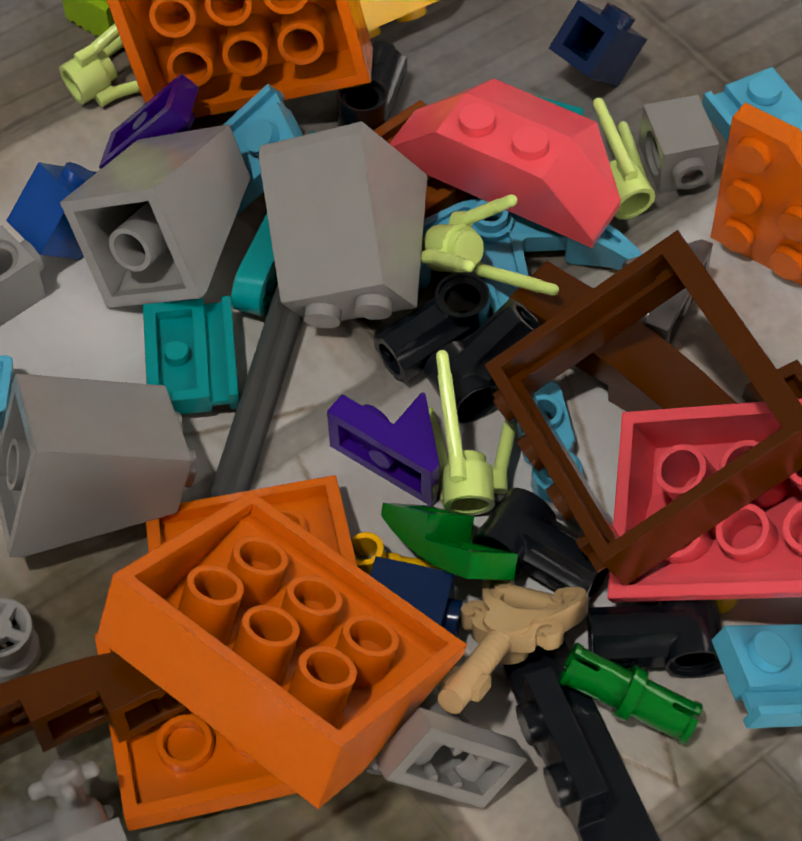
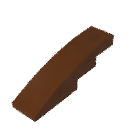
[509,261,737,412]
[0,652,188,753]

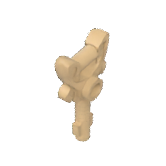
[437,579,588,714]

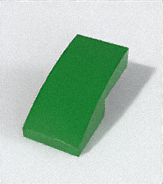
[381,503,518,580]

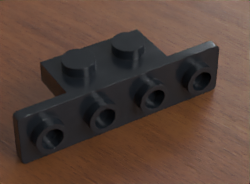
[500,640,660,841]

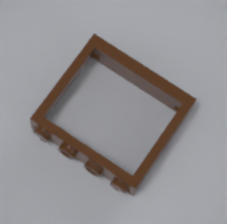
[485,230,802,585]

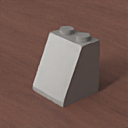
[259,121,428,328]
[60,124,251,308]
[0,373,196,558]

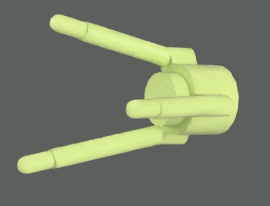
[59,23,140,107]
[593,97,655,220]
[421,194,559,296]
[428,350,518,515]

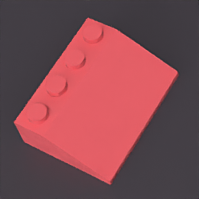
[607,399,802,603]

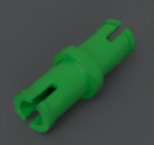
[558,643,703,744]

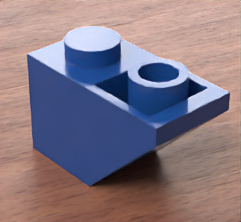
[6,162,97,259]

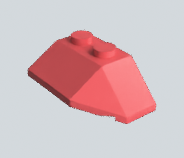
[389,78,621,248]

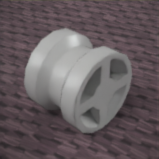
[0,598,41,683]

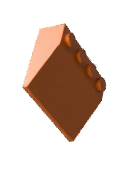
[107,0,373,118]
[96,491,467,809]

